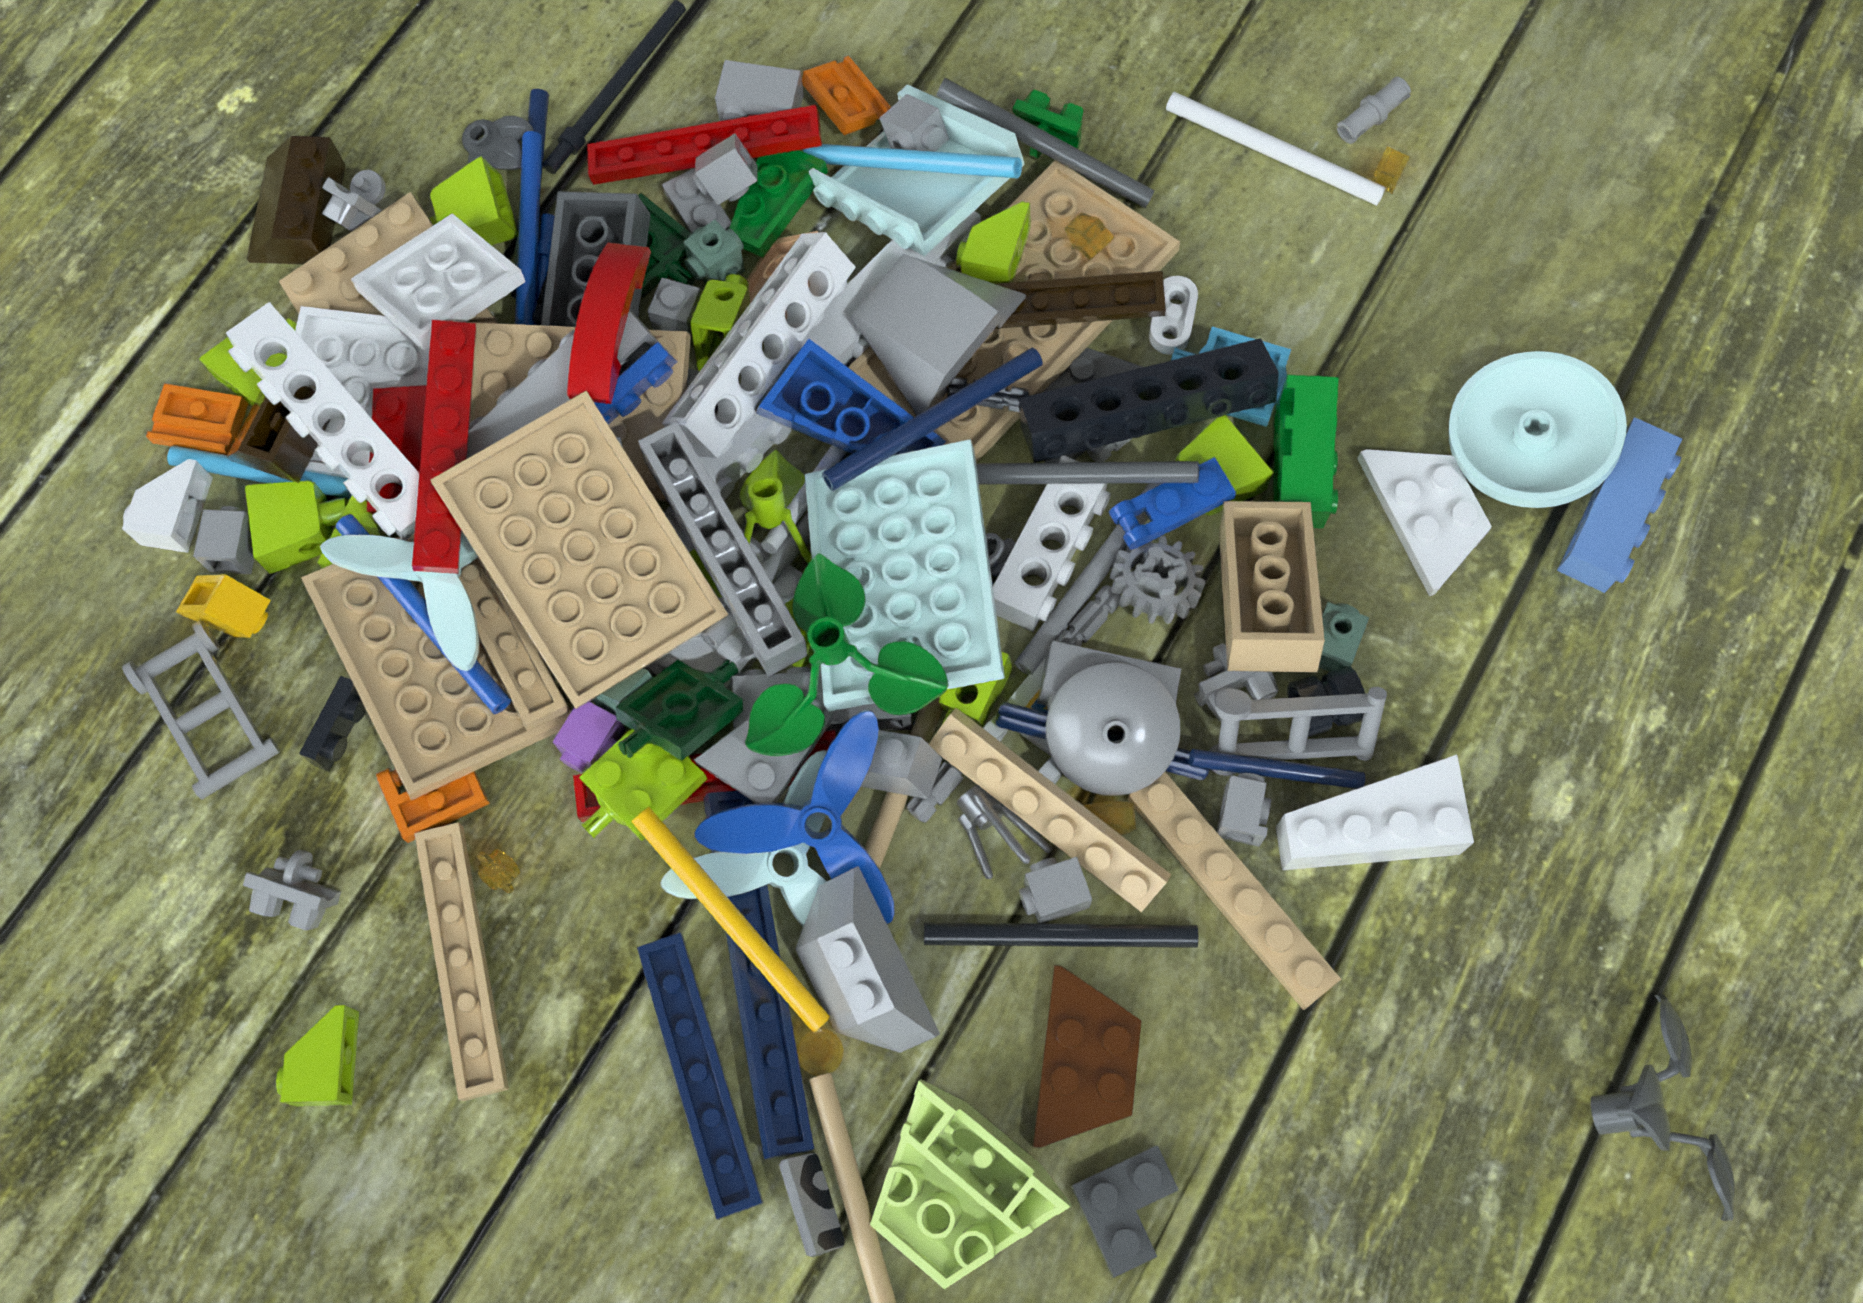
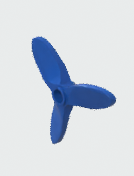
[694,709,894,924]

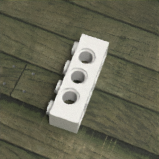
[993,455,1111,632]

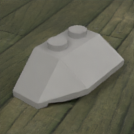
[795,866,940,1053]

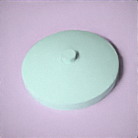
[1448,351,1627,508]

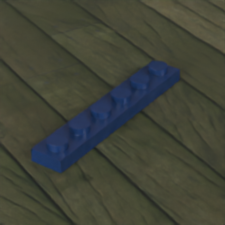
[637,932,764,1220]

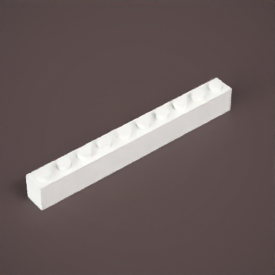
[699,211,981,500]

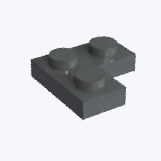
[1071,1145,1179,1278]

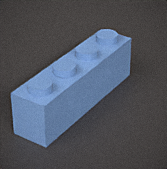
[1557,417,1682,593]

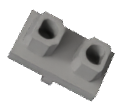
[322,169,386,231]
[1194,643,1279,721]
[243,849,341,930]

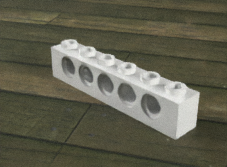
[662,232,856,458]
[226,302,419,541]

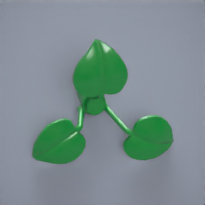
[745,553,949,756]

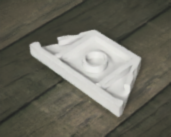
[1357,449,1492,596]

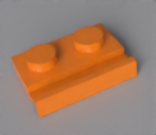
[802,56,891,135]
[146,383,248,455]

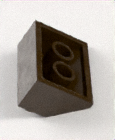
[247,136,346,265]

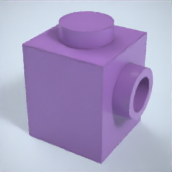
[553,702,626,773]

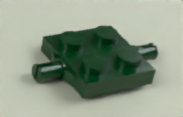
[638,193,696,298]
[615,659,744,761]

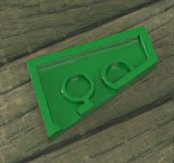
[730,150,828,258]

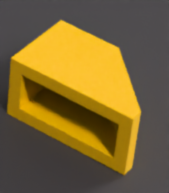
[176,574,271,638]

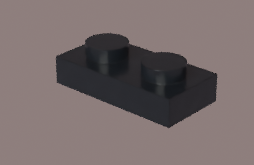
[299,676,366,772]

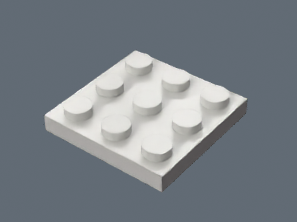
[351,214,526,350]

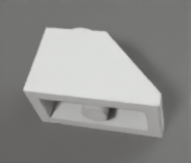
[122,459,213,553]

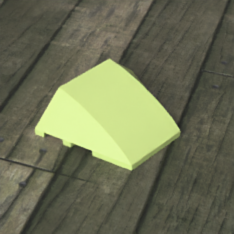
[870,1079,1072,1289]

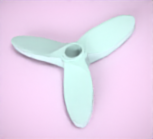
[320,532,479,671]
[660,750,827,927]

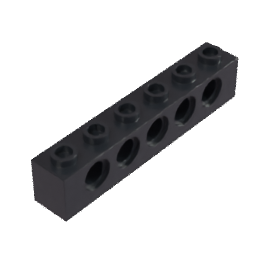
[1018,338,1279,463]

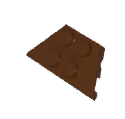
[1033,965,1142,1149]

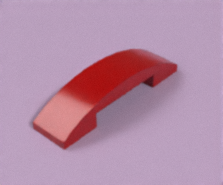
[567,243,651,404]

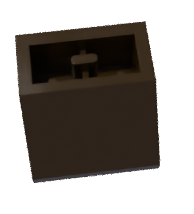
[226,386,331,483]

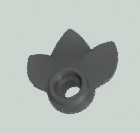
[462,115,534,170]

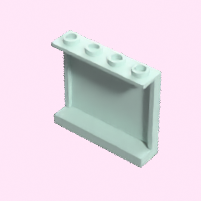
[809,84,1025,256]

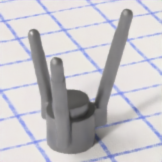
[957,785,1052,879]

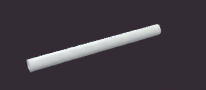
[1166,92,1386,206]

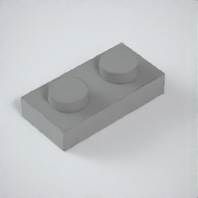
[662,168,731,233]

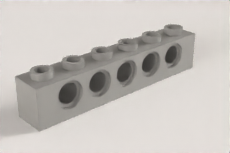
[638,421,807,677]

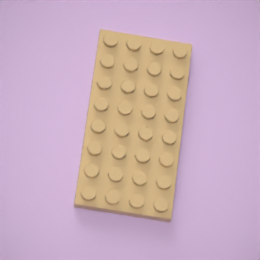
[848,160,1180,463]

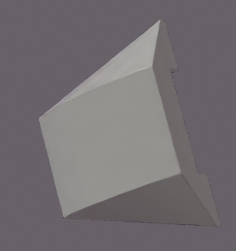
[851,254,1026,416]

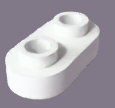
[1149,276,1198,354]

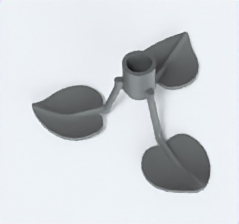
[1591,994,1735,1221]

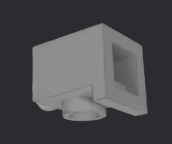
[1216,773,1271,847]

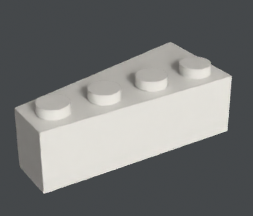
[1276,755,1474,870]

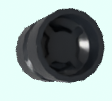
[1287,666,1365,737]

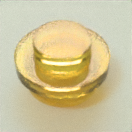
[797,1029,844,1076]

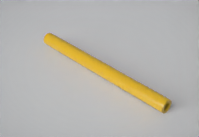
[631,807,830,1032]

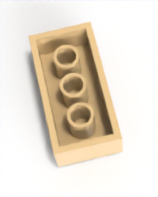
[1219,501,1325,672]

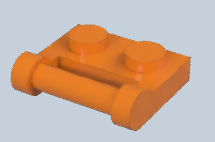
[376,768,490,843]

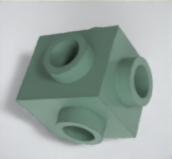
[683,219,745,285]

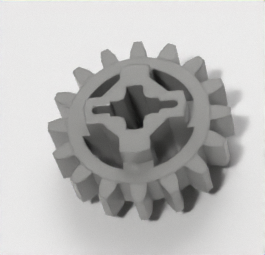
[1110,536,1205,624]

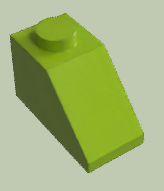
[956,201,1031,284]
[276,1005,359,1106]

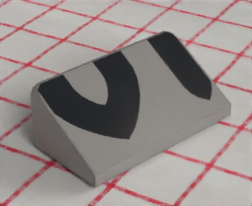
[779,1153,845,1257]

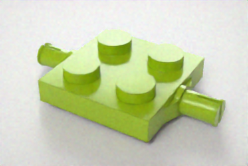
[579,729,707,841]

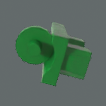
[1012,89,1084,158]

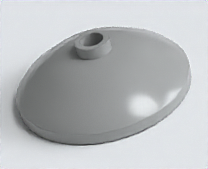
[1046,662,1180,796]

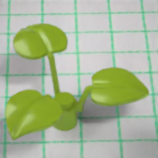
[689,450,812,598]

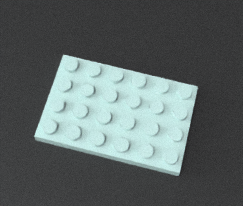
[805,439,1005,712]

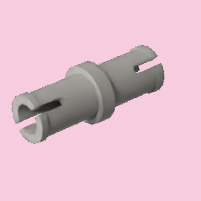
[1337,77,1411,144]

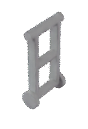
[122,620,280,800]
[1209,687,1387,776]

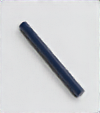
[1189,749,1365,789]

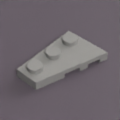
[694,675,839,803]

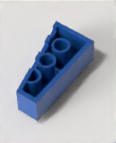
[756,339,946,455]

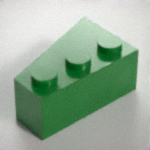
[1273,374,1339,529]

